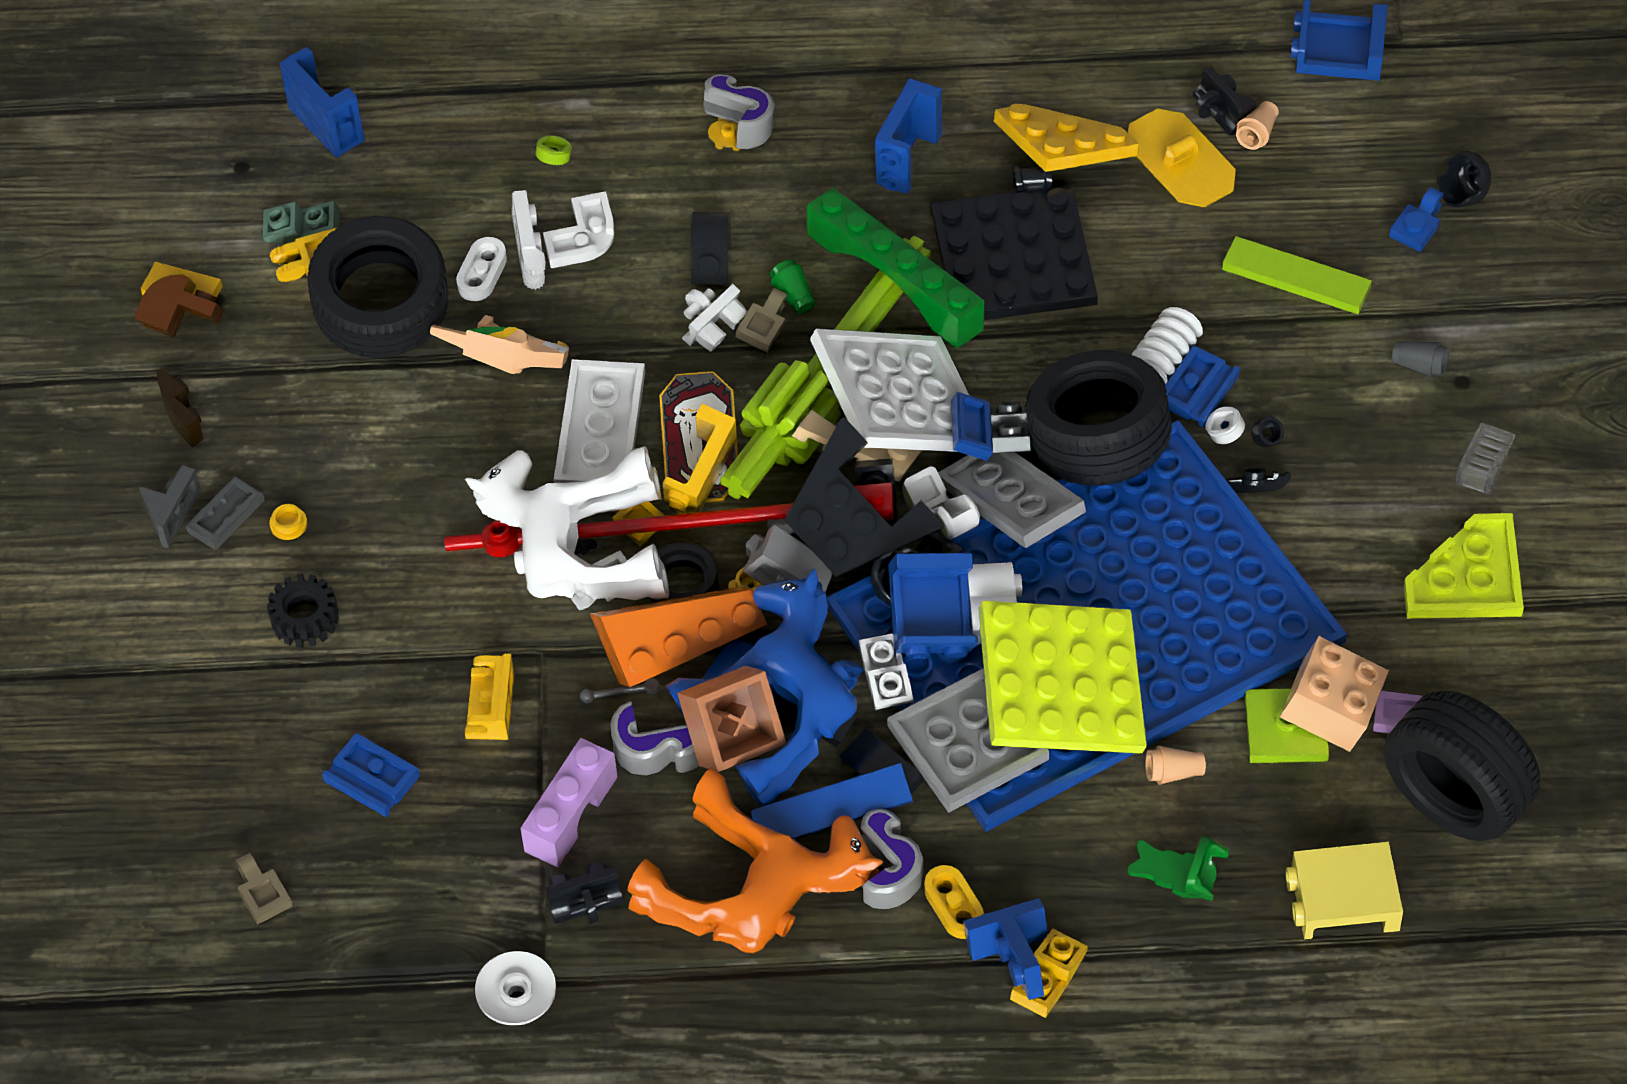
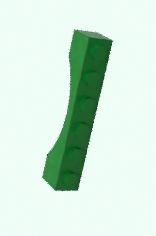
[807,187,985,349]

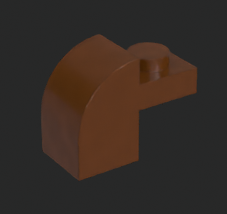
[134,275,224,338]

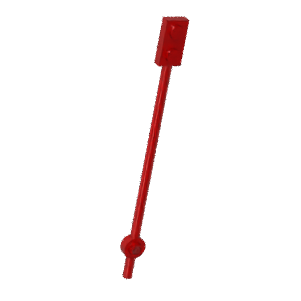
[444,482,894,557]

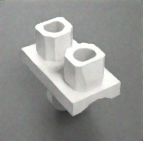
[682,284,748,352]

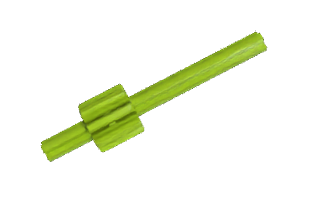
[720,236,931,500]

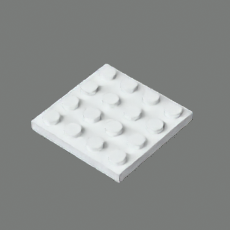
[810,329,969,452]

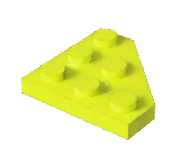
[1404,513,1524,619]

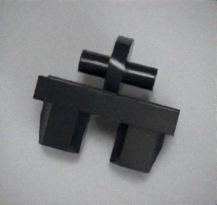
[1192,67,1256,136]
[546,861,624,924]

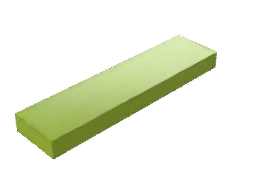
[1222,236,1372,315]

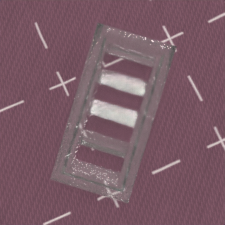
[1455,423,1516,495]

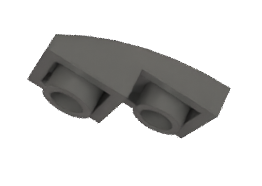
[991,401,1031,453]

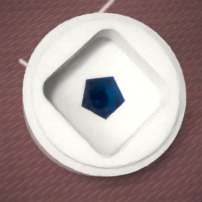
[1205,407,1245,444]

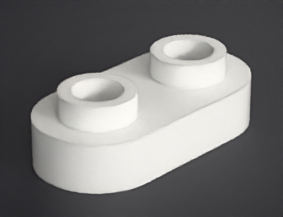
[456,237,507,301]

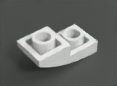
[858,634,914,710]

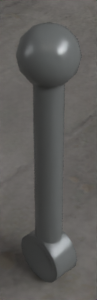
[579,678,659,704]

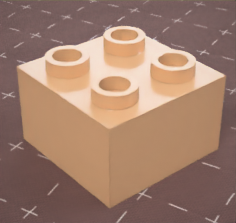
[1280,636,1389,752]

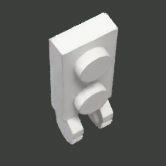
[512,190,545,290]

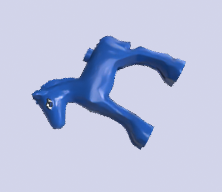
[666,569,857,807]

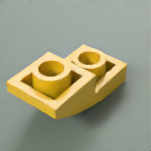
[1010,929,1088,1018]

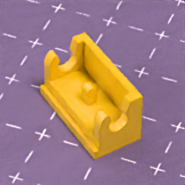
[465,654,515,740]

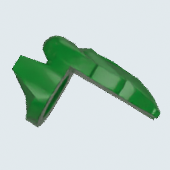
[1127,835,1230,901]

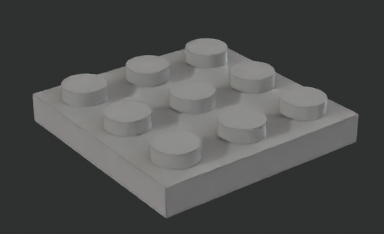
[887,668,1049,813]

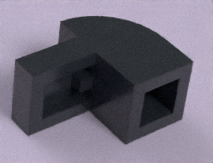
[690,212,731,285]

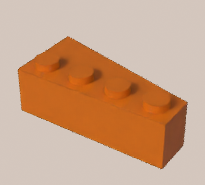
[590,587,767,687]

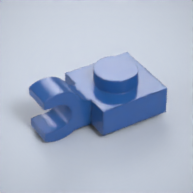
[1389,187,1443,252]

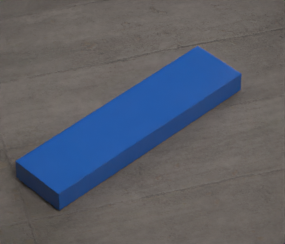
[750,763,913,839]

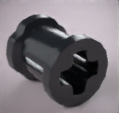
[1012,165,1052,193]

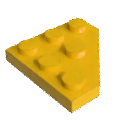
[994,104,1139,172]

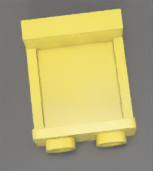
[1286,842,1403,939]

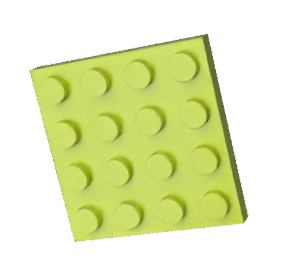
[978,601,1147,753]

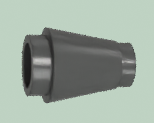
[1392,341,1449,378]

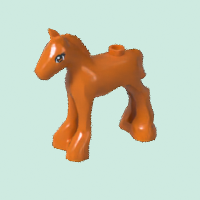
[627,768,883,954]

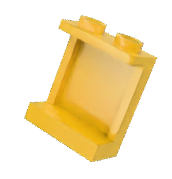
[662,404,737,514]

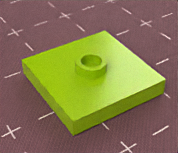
[1244,689,1329,763]

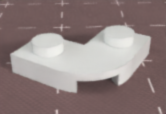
[543,191,614,268]

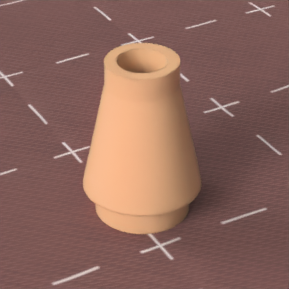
[1236,101,1279,150]
[1145,746,1206,785]

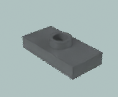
[186,476,265,551]

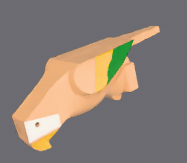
[430,315,569,374]

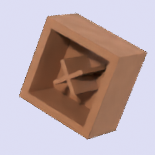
[677,666,786,772]

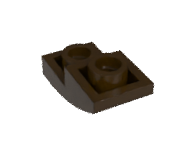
[156,368,203,448]

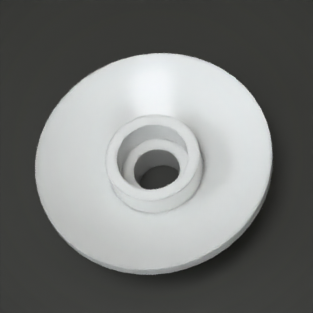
[475,951,556,1025]

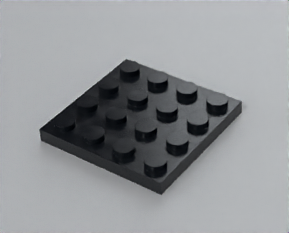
[931,184,1098,320]

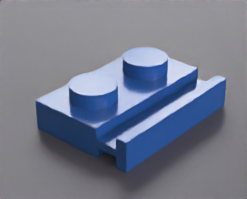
[1165,345,1240,427]
[322,733,420,818]

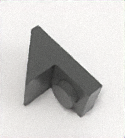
[139,465,201,548]

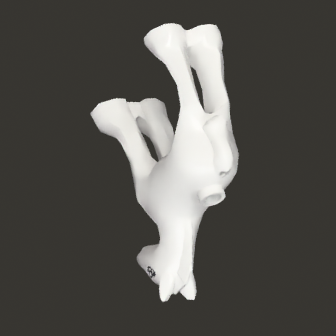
[465,446,669,600]

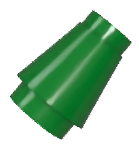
[769,260,816,315]

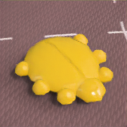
[708,118,740,151]

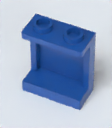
[1291,0,1388,81]
[279,47,365,158]
[875,78,942,194]
[888,553,978,659]

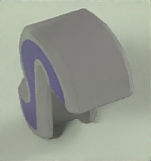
[703,74,775,149]
[610,701,699,776]
[860,808,923,909]

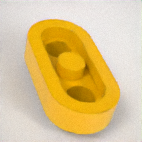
[924,865,984,939]

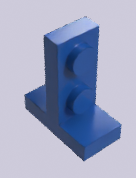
[963,898,1048,1000]

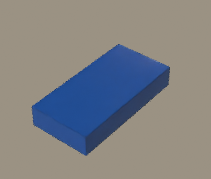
[951,392,993,461]

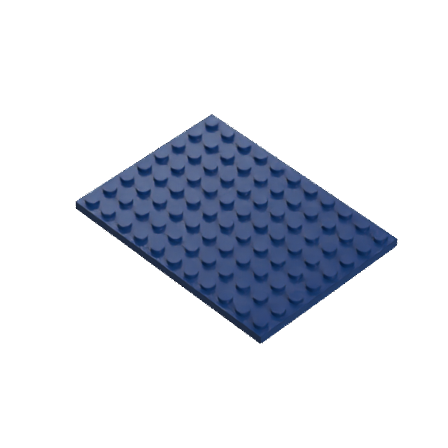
[827,420,1347,832]

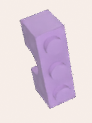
[520,738,617,868]

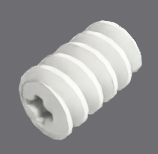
[1131,307,1203,385]

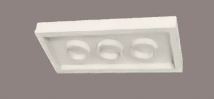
[554,359,645,483]

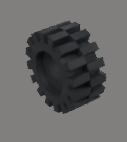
[267,574,339,648]

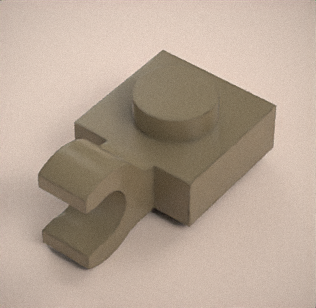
[735,288,787,353]
[236,852,293,925]

